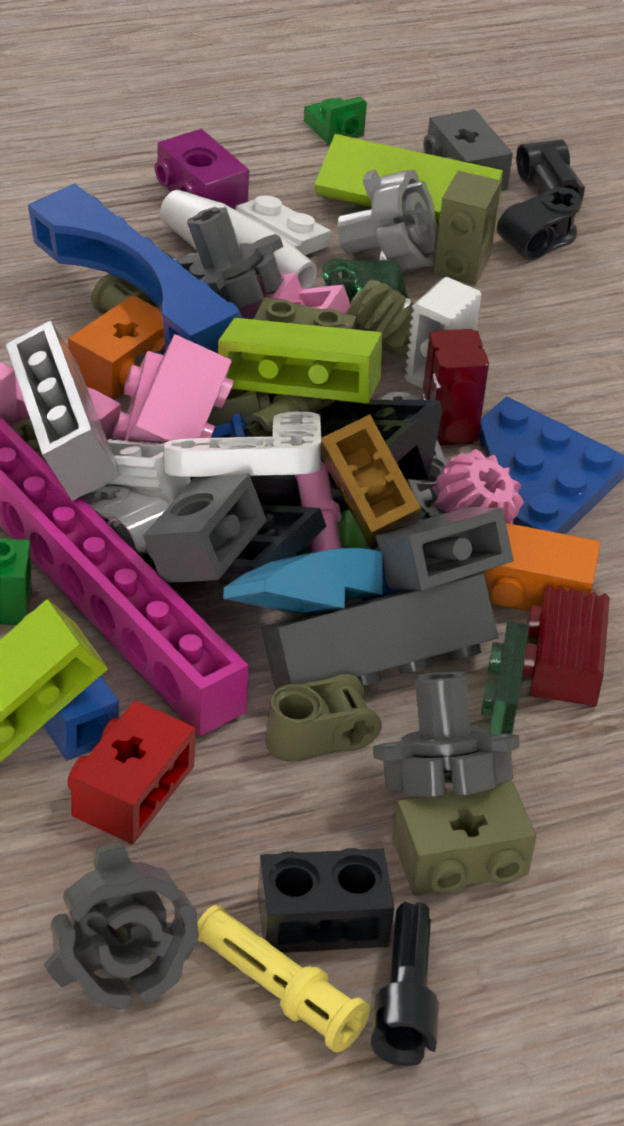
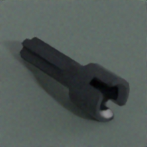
[371,901,439,1066]

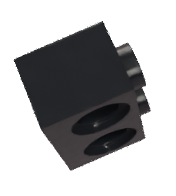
[257,848,394,953]

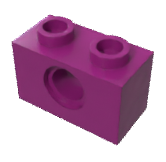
[154,128,250,210]

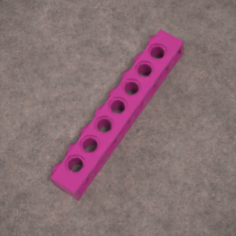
[0,417,249,737]

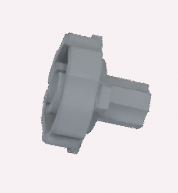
[337,170,438,281]

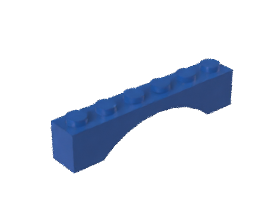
[28,183,242,353]

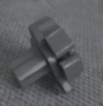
[179,207,284,309]
[373,671,520,797]
[44,843,198,1009]

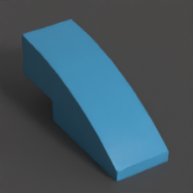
[223,548,383,616]

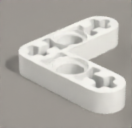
[163,411,322,477]

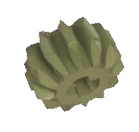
[346,280,414,356]

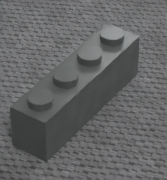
[261,573,499,691]

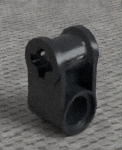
[497,187,582,260]

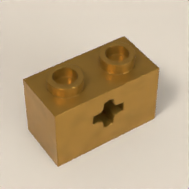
[321,415,421,550]

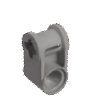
[83,486,169,558]

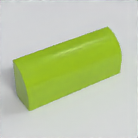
[314,134,503,223]

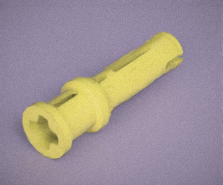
[197,905,371,1053]

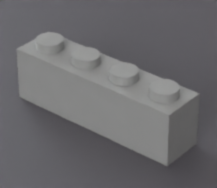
[6,320,121,501]

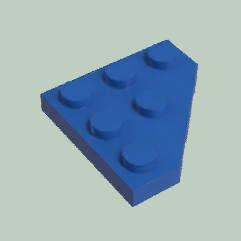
[478,396,624,534]

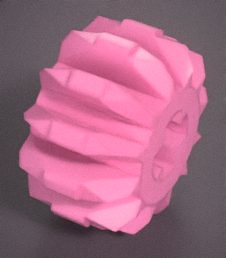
[432,449,524,524]

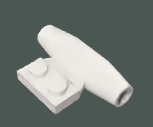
[160,190,331,289]

